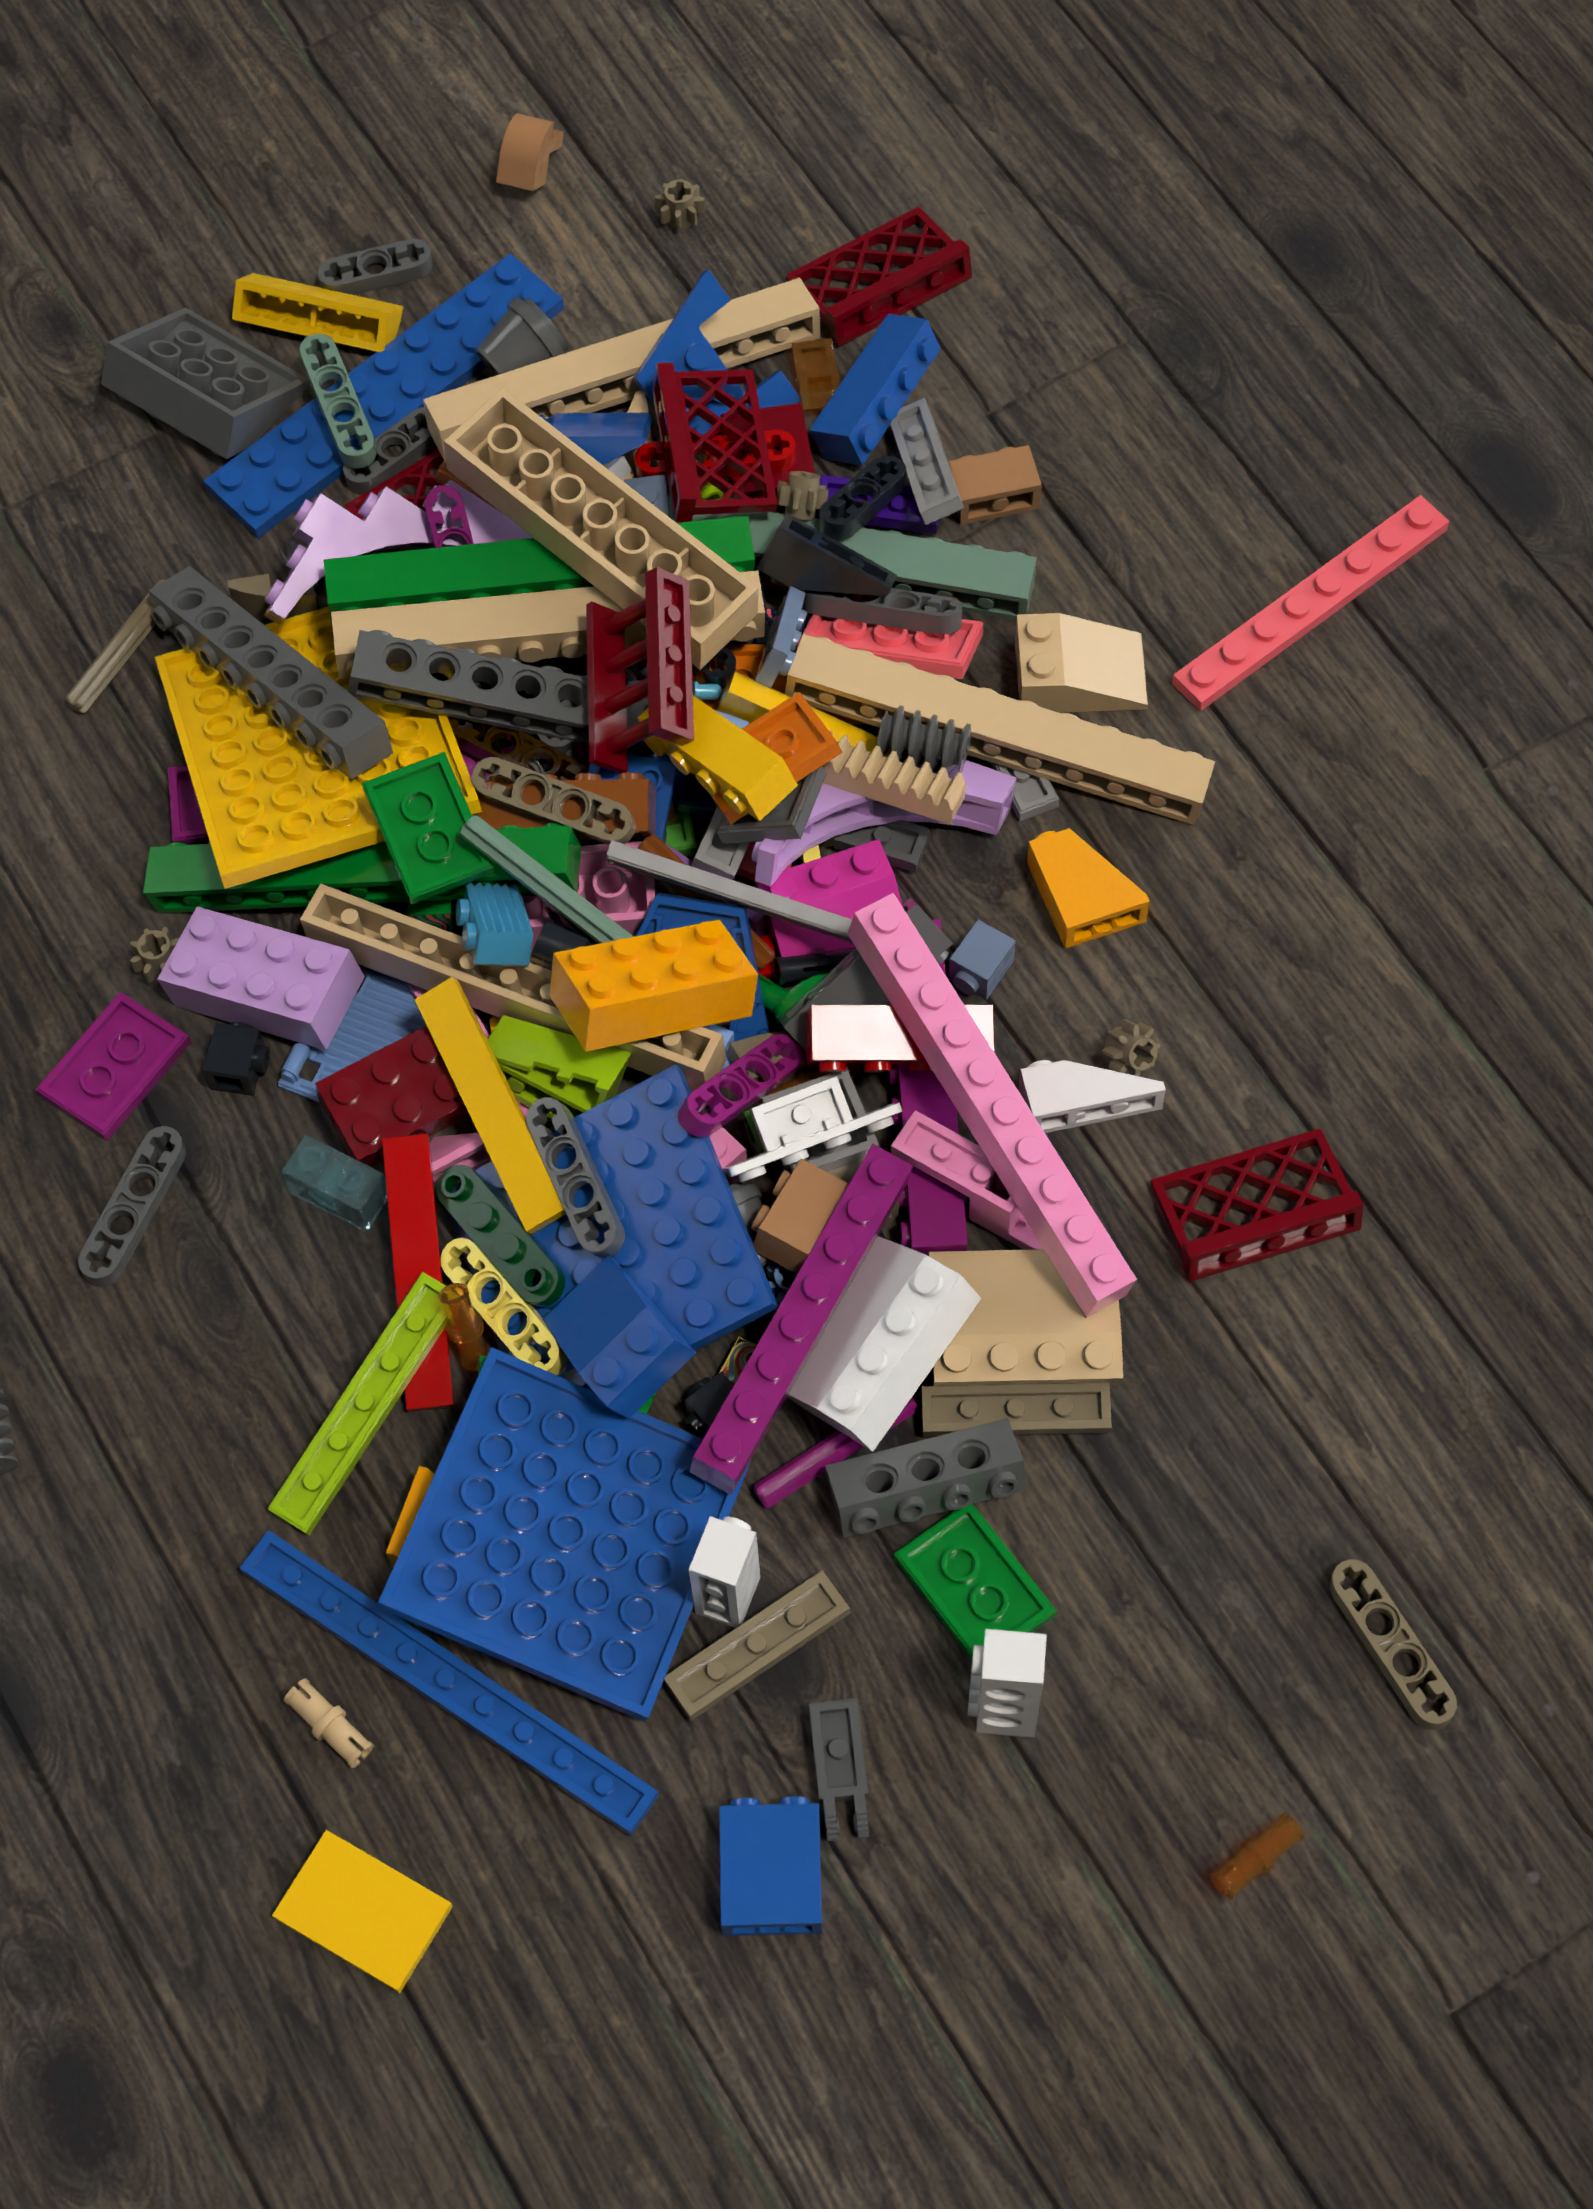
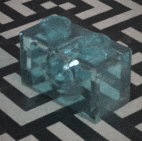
[282,1135,388,1232]

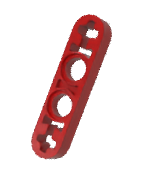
[634,430,796,484]

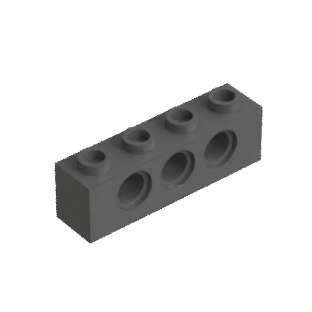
[825,1418,1026,1538]

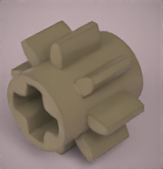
[655,179,705,230]
[776,471,829,520]
[130,927,179,983]
[1102,1019,1161,1076]

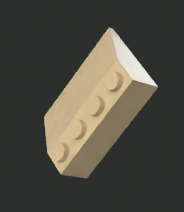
[929,1249,1123,1387]

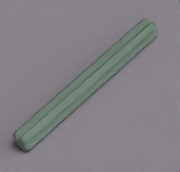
[460,815,634,944]

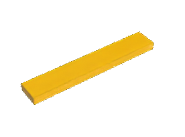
[414,977,566,1234]

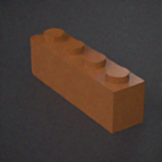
[474,772,657,841]

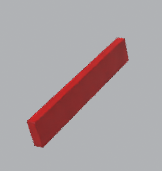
[382,1133,455,1412]

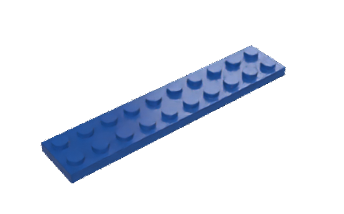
[203,253,564,539]

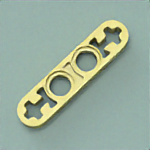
[440,1238,568,1375]

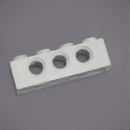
[968,1629,1047,1738]

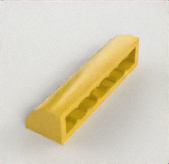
[232,273,403,352]
[716,671,891,757]

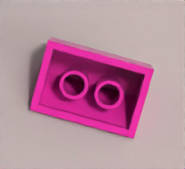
[755,839,902,957]

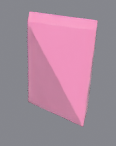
[430,1133,492,1192]

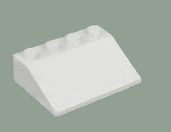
[787,1236,982,1452]

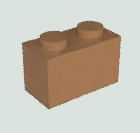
[949,445,1042,525]
[751,1158,849,1275]

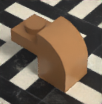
[496,113,564,191]

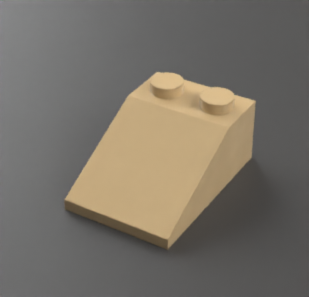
[1015,613,1148,713]

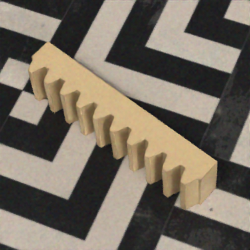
[822,730,967,825]

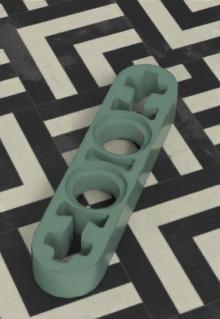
[299,334,377,468]

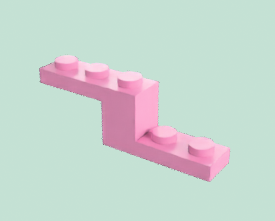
[891,1110,1044,1250]

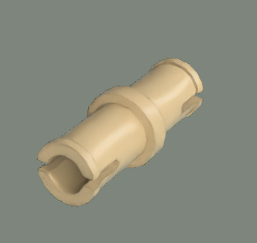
[284,1678,374,1768]

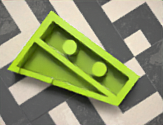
[487,1015,632,1118]

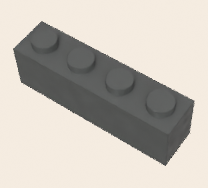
[779,898,953,1052]

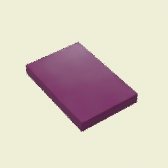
[35,991,191,1142]

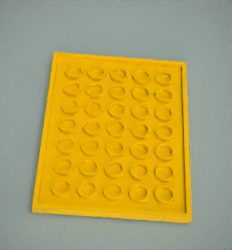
[155,607,482,889]

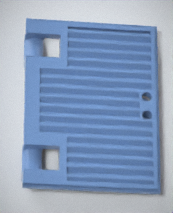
[278,964,427,1103]

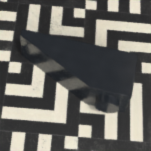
[756,513,897,596]

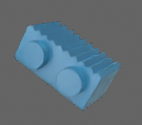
[456,882,534,967]

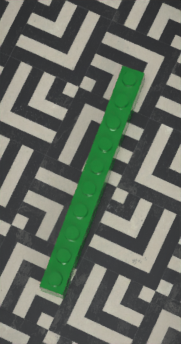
[323,516,755,624]
[143,823,582,913]

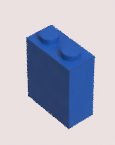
[720,1797,822,1936]

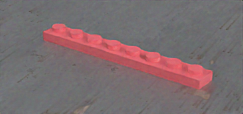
[1172,495,1449,711]

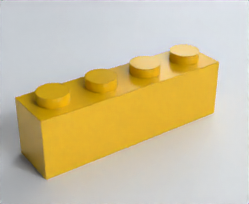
[638,696,798,821]

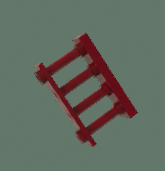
[586,567,694,774]

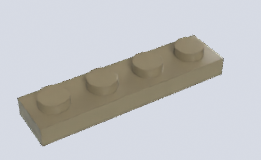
[921,1382,1112,1436]
[663,1570,850,1721]

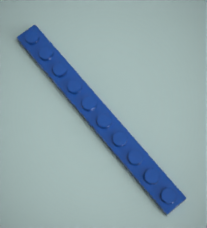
[240,1530,659,1836]

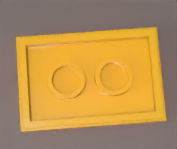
[272,1830,453,1994]

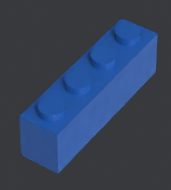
[809,314,941,465]

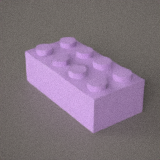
[157,907,365,1050]

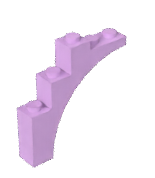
[264,479,533,624]
[752,756,1017,886]

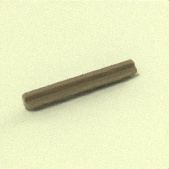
[65,580,165,714]

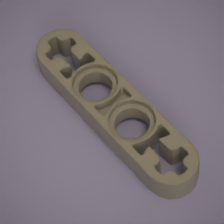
[472,757,636,845]
[1329,1559,1457,1730]

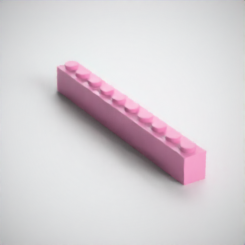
[848,893,1137,1317]

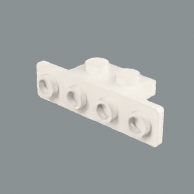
[723,1076,903,1182]

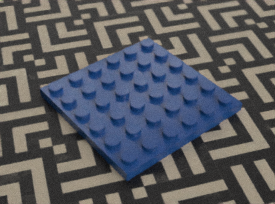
[449,1064,779,1391]
[376,1347,751,1722]

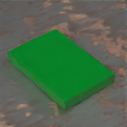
[361,752,495,905]
[894,1504,1057,1661]

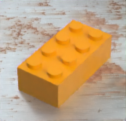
[549,919,758,1052]

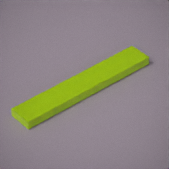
[268,1272,464,1536]

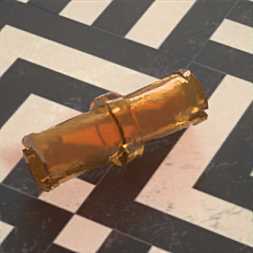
[439,1283,489,1371]
[1210,1812,1305,1900]

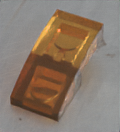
[792,338,840,412]

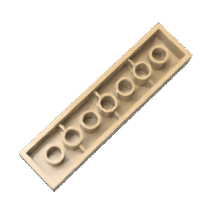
[444,387,759,670]

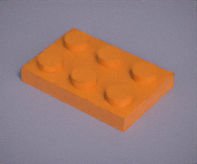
[707,692,843,824]

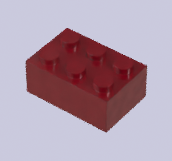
[315,1026,470,1174]

